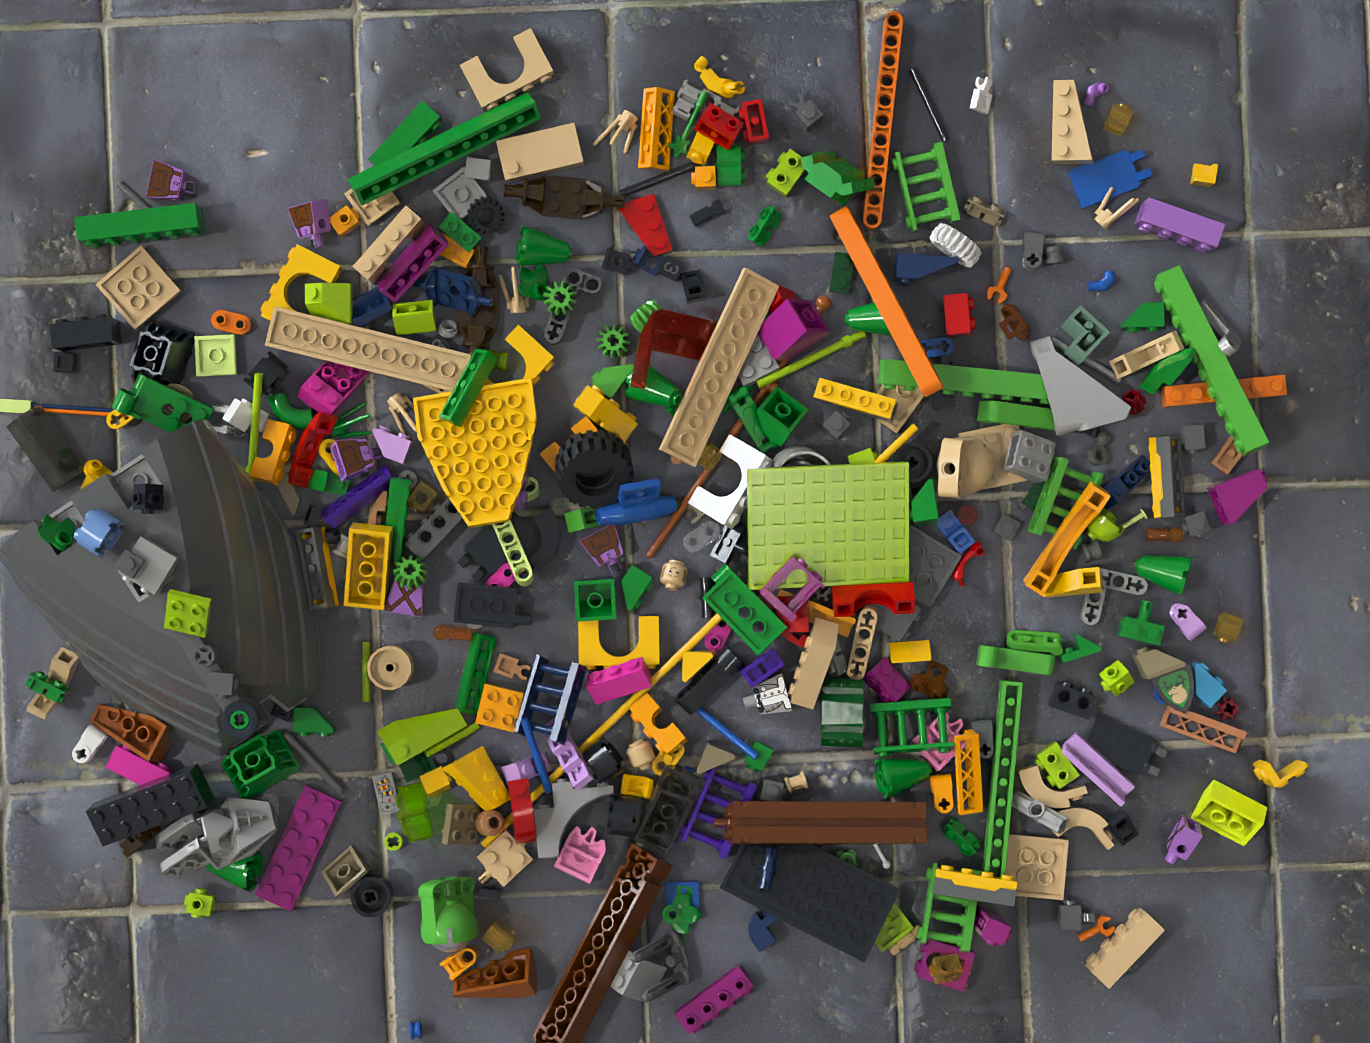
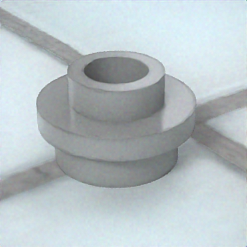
[438,320,458,338]

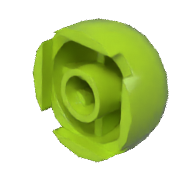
[1086,507,1125,542]

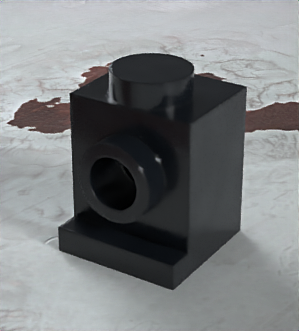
[602,248,633,276]

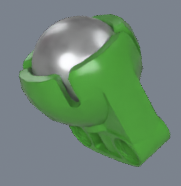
[418,876,479,952]

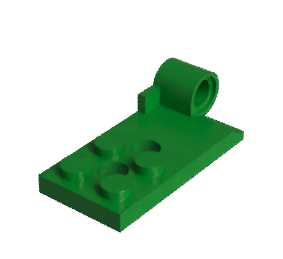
[112,373,214,432]
[702,563,788,656]

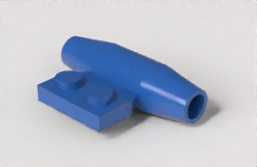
[595,478,677,525]

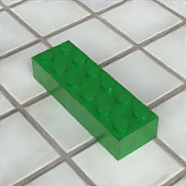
[74,203,206,249]

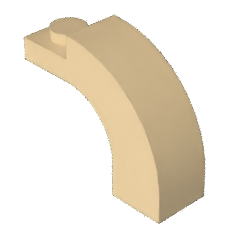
[1109,330,1184,379]
[27,647,79,720]
[1016,764,1087,808]
[1052,806,1114,850]

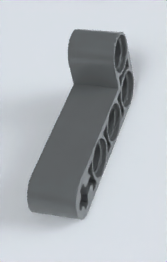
[544,269,602,345]

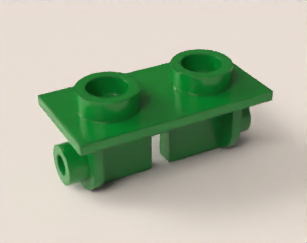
[746,206,782,248]
[439,212,482,253]
[26,671,71,703]
[940,817,981,857]

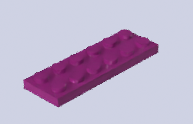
[255,785,342,912]

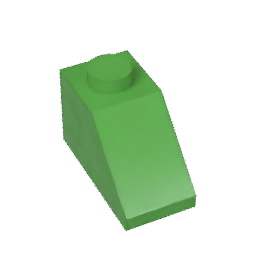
[591,364,635,399]
[564,504,609,533]

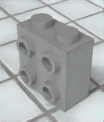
[1003,430,1056,483]
[118,536,181,596]
[610,951,667,1004]

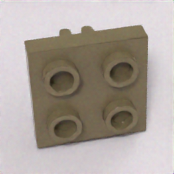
[441,803,481,845]

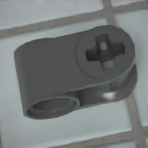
[1022,232,1044,272]
[969,719,994,759]

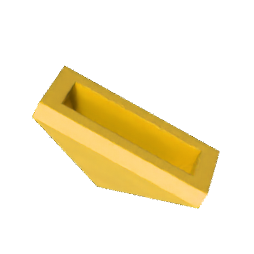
[682,650,717,682]

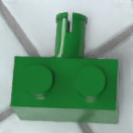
[1117,600,1165,646]

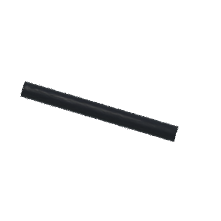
[909,67,950,143]
[619,162,696,197]

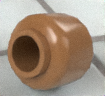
[475,810,505,836]

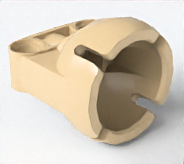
[937,436,995,499]

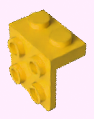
[1253,760,1309,788]

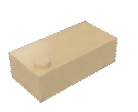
[496,123,584,184]

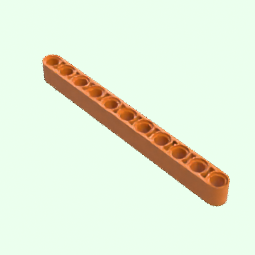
[862,11,903,231]
[830,205,944,398]

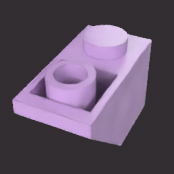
[372,426,413,464]
[501,751,551,786]

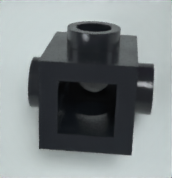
[132,483,164,514]

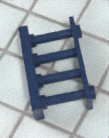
[514,655,587,746]

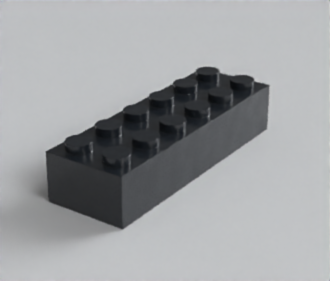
[85,763,215,847]

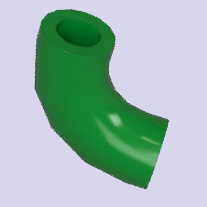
[268,393,314,429]

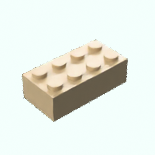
[1085,908,1165,989]

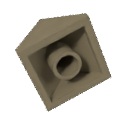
[697,741,736,774]
[321,845,371,898]

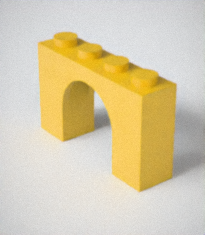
[260,244,343,321]
[483,325,555,387]
[578,616,660,670]

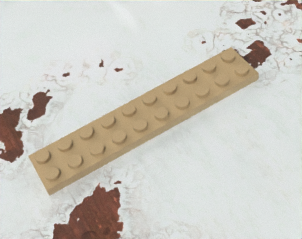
[659,268,779,467]
[265,306,471,391]

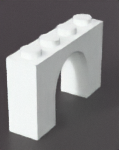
[688,434,773,529]

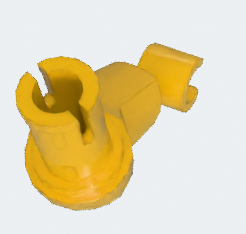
[694,56,745,98]

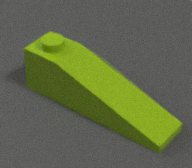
[377,708,467,766]

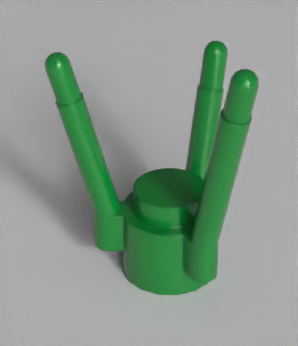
[331,402,371,439]

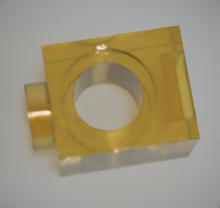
[1102,103,1133,137]
[698,441,722,472]
[409,481,439,513]
[1213,612,1244,644]
[929,953,963,984]

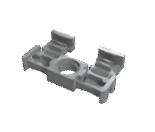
[671,80,739,121]

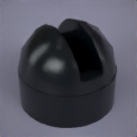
[325,528,340,545]

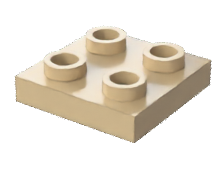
[344,189,400,227]

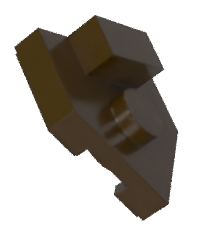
[119,826,161,857]

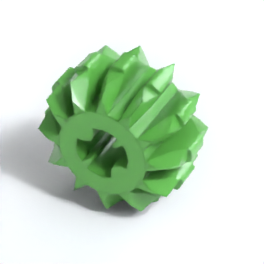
[543,281,577,316]
[630,300,664,333]
[596,324,630,359]
[393,555,428,590]

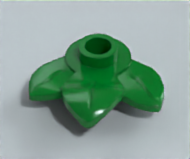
[518,265,549,301]
[37,514,75,551]
[662,893,702,934]

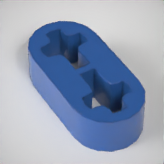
[920,338,953,358]

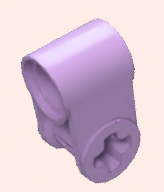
[1169,603,1207,641]

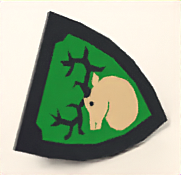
[1151,663,1194,714]

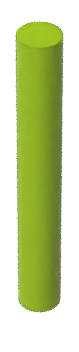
[362,642,370,702]
[424,722,479,757]

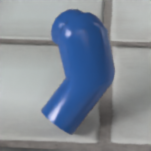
[1088,270,1116,291]

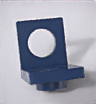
[633,245,665,276]

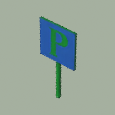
[665,881,700,945]

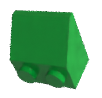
[757,386,809,446]
[909,479,940,527]
[574,579,617,622]

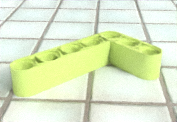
[492,477,540,586]

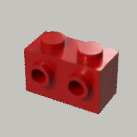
[738,99,769,146]
[694,102,745,150]
[944,293,976,337]

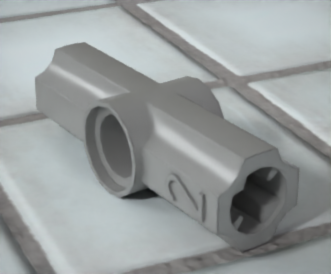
[1011,790,1069,834]

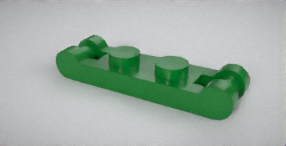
[727,385,780,455]

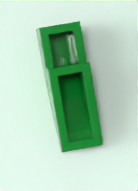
[1139,347,1196,395]

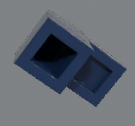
[748,912,778,952]

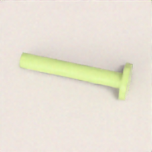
[1122,509,1148,529]

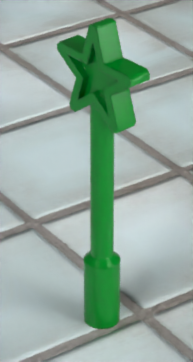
[668,90,710,158]

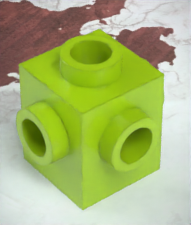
[1099,660,1135,697]
[184,888,217,918]

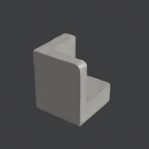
[465,157,492,183]

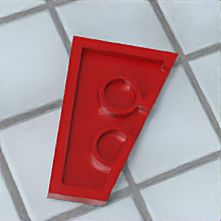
[617,194,672,257]

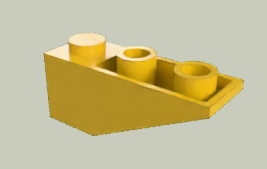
[1043,567,1103,598]

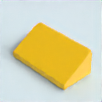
[889,640,931,663]

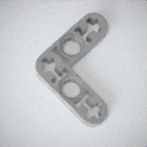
[1199,299,1242,357]
[1080,568,1148,625]

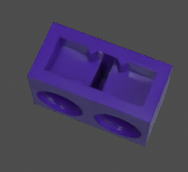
[740,648,784,688]

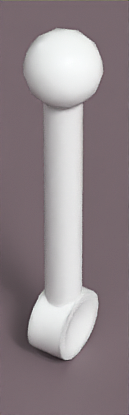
[874,845,891,869]

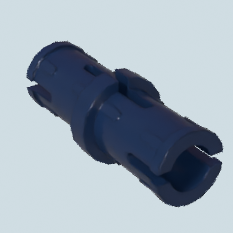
[758,848,778,891]

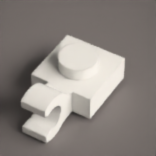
[970,77,992,114]

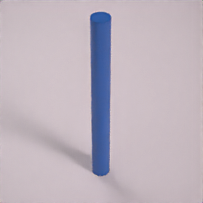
[696,707,759,760]
[521,718,552,793]

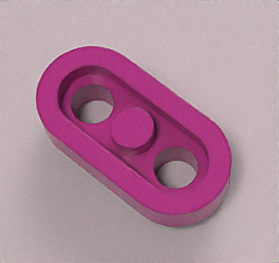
[485,563,516,588]
[704,619,731,652]

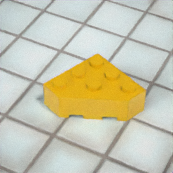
[573,385,638,443]

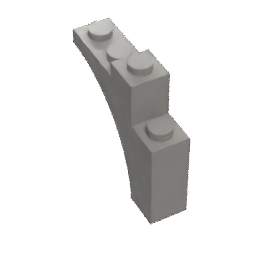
[534,778,614,859]

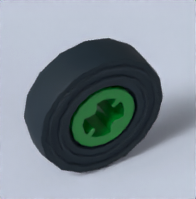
[221,700,260,739]

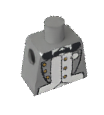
[743,673,792,714]

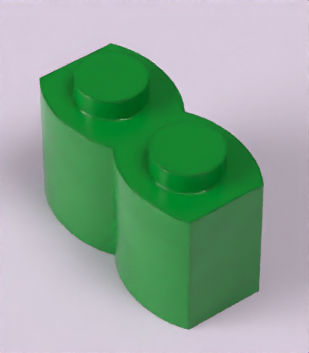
[716,145,745,187]

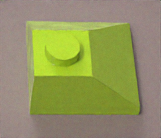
[305,283,352,324]

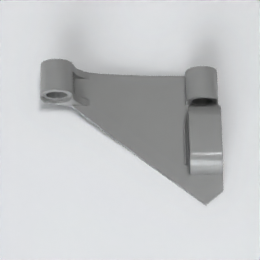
[1030,336,1131,436]

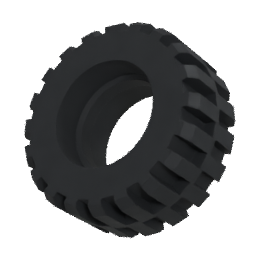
[555,430,634,509]

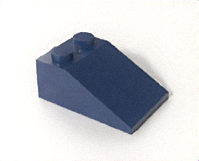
[893,253,959,286]

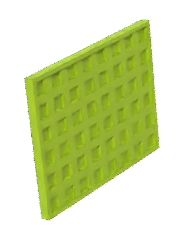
[747,462,909,590]

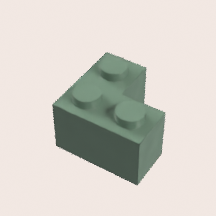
[1061,305,1110,366]

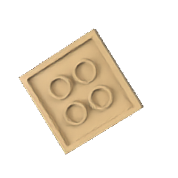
[95,245,182,331]
[958,424,1027,490]
[1005,834,1069,900]

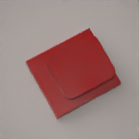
[776,596,809,633]

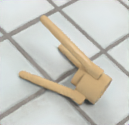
[593,110,638,154]
[1094,187,1139,230]
[498,267,529,314]
[387,392,417,434]

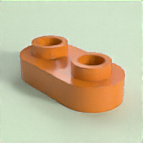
[211,310,252,335]

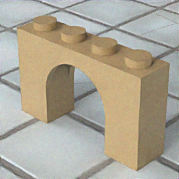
[460,28,554,111]
[352,206,426,285]

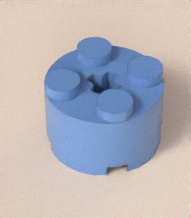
[73,508,124,558]

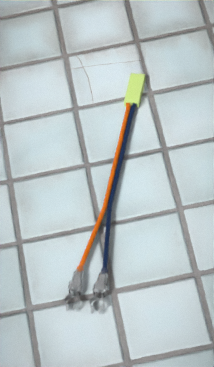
[0,399,248,437]

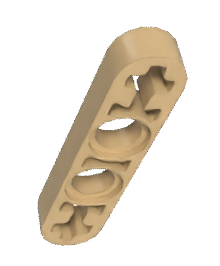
[847,605,878,680]

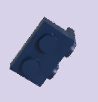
[352,286,392,327]

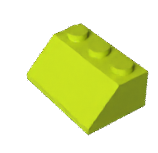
[1191,780,1267,846]

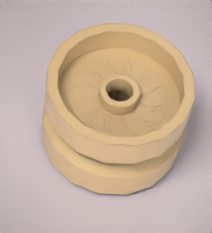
[367,645,414,690]

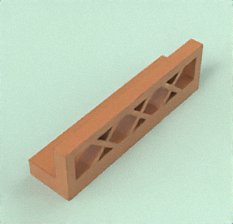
[1159,705,1247,754]

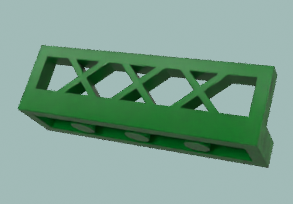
[386,477,411,563]

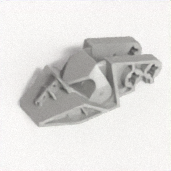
[155,797,277,877]

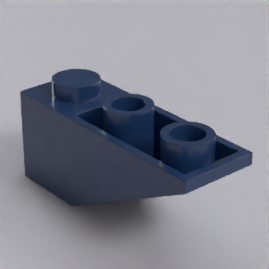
[1102,455,1151,510]

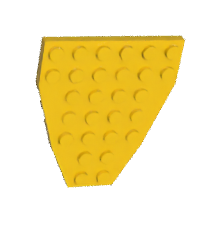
[413,378,537,528]

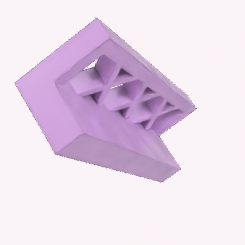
[1062,731,1135,806]

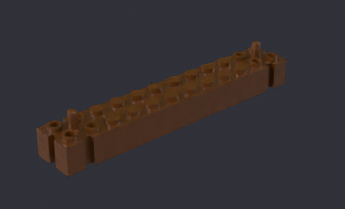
[532,843,673,1043]

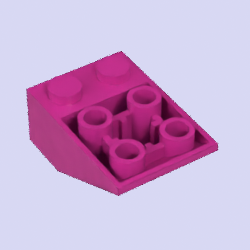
[298,361,369,415]

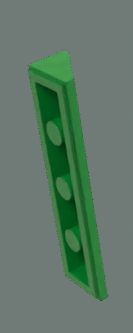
[439,348,497,427]
[455,632,497,715]

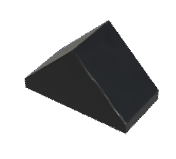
[680,269,707,304]
[1105,809,1139,846]

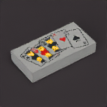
[372,771,401,815]

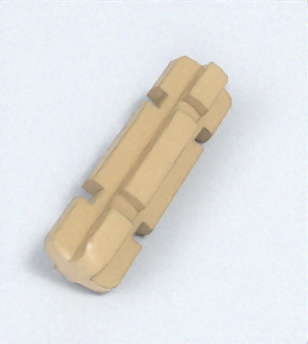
[888,925,920,956]

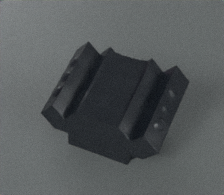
[129,320,195,385]

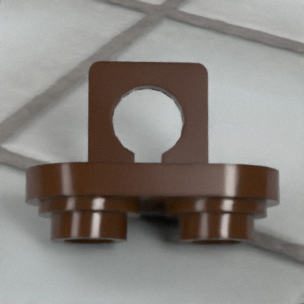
[999,304,1031,341]
[910,660,949,699]

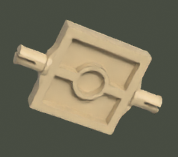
[477,830,533,887]

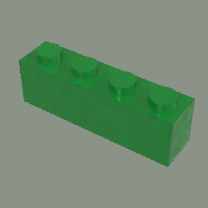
[368,100,442,166]

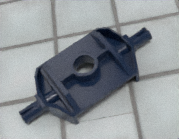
[413,268,493,317]

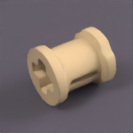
[784,771,808,794]

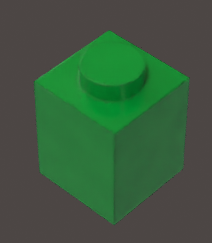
[744,739,774,772]

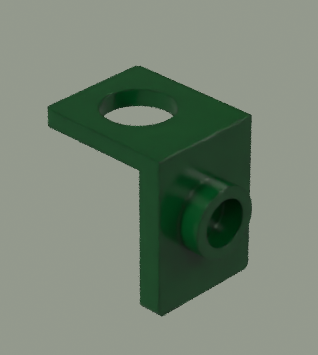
[399,752,436,782]

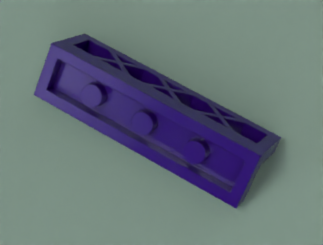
[321,464,396,528]

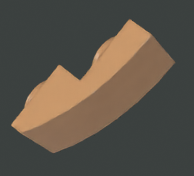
[368,491,389,525]

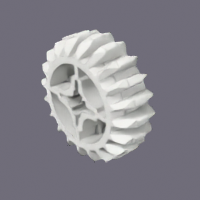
[930,223,982,267]

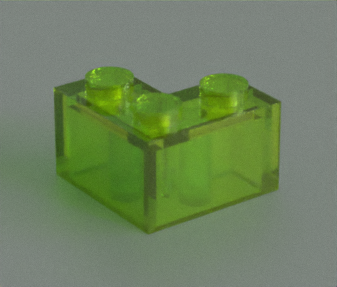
[395,782,433,843]

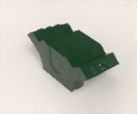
[820,678,864,748]

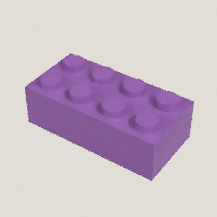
[1134,197,1225,254]

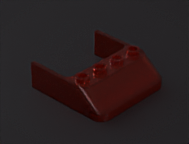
[630,309,718,389]

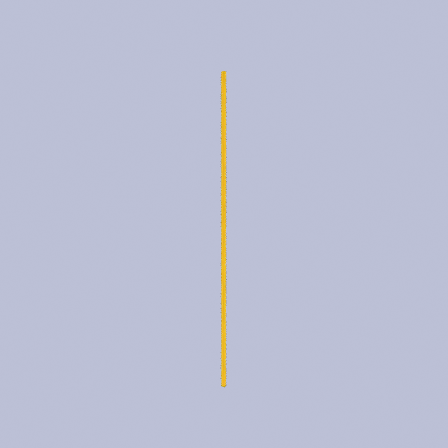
[481,424,918,848]

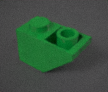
[1121,302,1164,333]
[621,564,654,611]
[293,707,336,737]

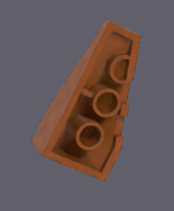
[89,704,170,762]
[453,948,537,998]

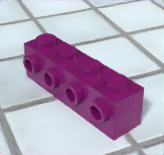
[376,224,449,303]
[973,906,1012,947]
[674,964,753,1034]

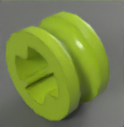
[384,832,403,851]

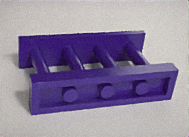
[679,767,757,859]

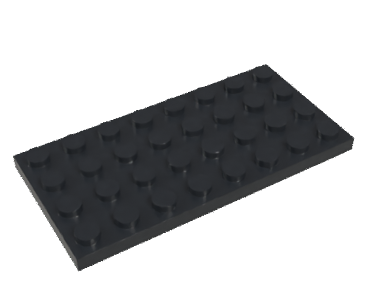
[720,844,900,963]

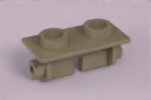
[963,195,1005,227]

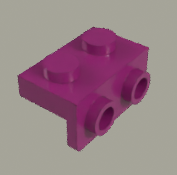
[863,657,911,703]

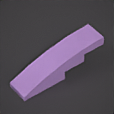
[545,717,593,791]

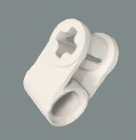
[72,724,108,763]

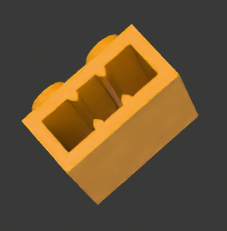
[475,683,525,732]

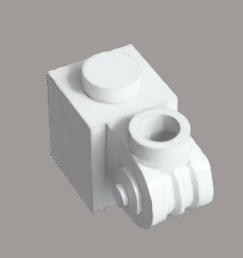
[222,398,269,432]

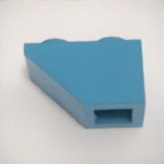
[1191,662,1227,708]

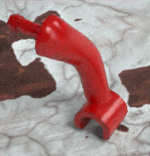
[953,541,985,586]

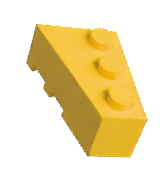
[441,746,510,811]

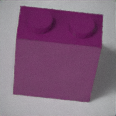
[758,299,830,361]
[1207,469,1268,525]

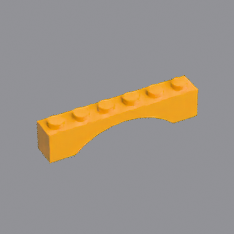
[1023,481,1111,596]

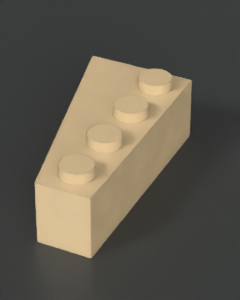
[1052,80,1095,164]
[788,618,839,709]

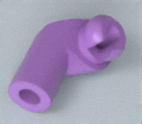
[1083,82,1109,107]

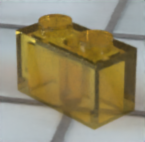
[481,917,516,954]

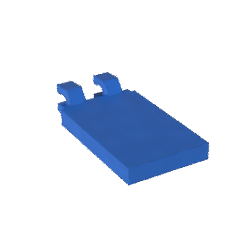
[1068,149,1152,209]

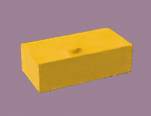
[344,522,393,610]

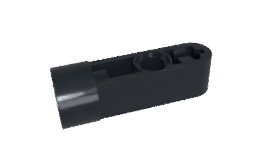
[675,645,745,715]

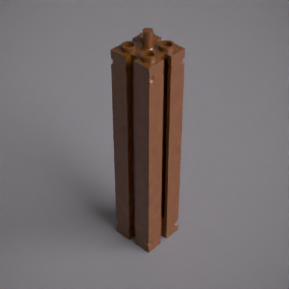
[714,801,927,845]

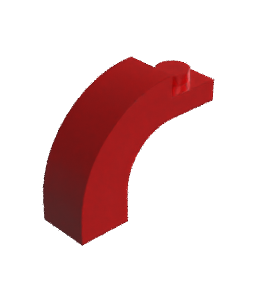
[508,778,536,845]

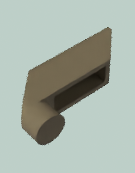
[277,461,302,517]

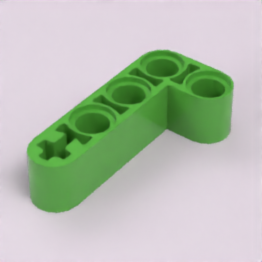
[977,401,1055,431]
[976,645,1056,676]

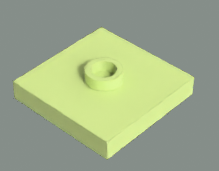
[194,334,238,377]

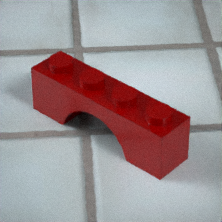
[832,582,915,617]

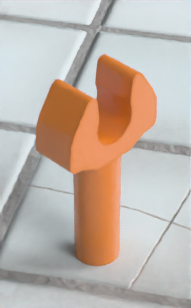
[987,267,1012,304]
[1077,916,1115,942]

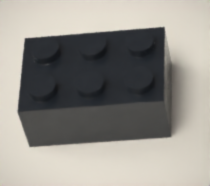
[49,314,122,352]

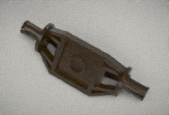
[503,175,624,220]
[457,246,500,359]

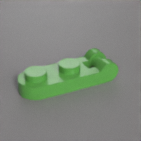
[1006,630,1063,656]

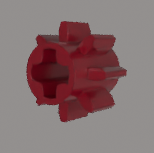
[1122,390,1146,415]
[1215,696,1240,720]

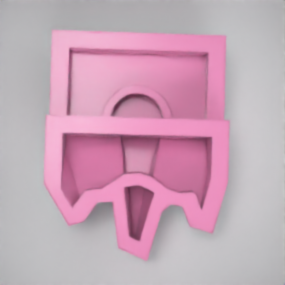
[910,713,965,771]
[554,826,606,884]

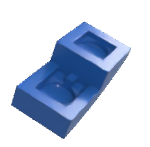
[936,509,975,554]

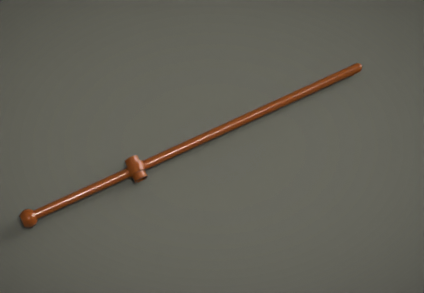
[646,295,832,558]

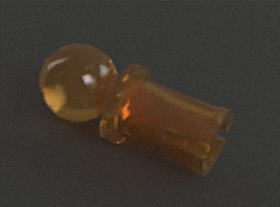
[1145,527,1185,543]
[433,625,472,641]

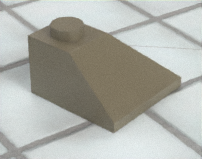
[1132,646,1186,679]

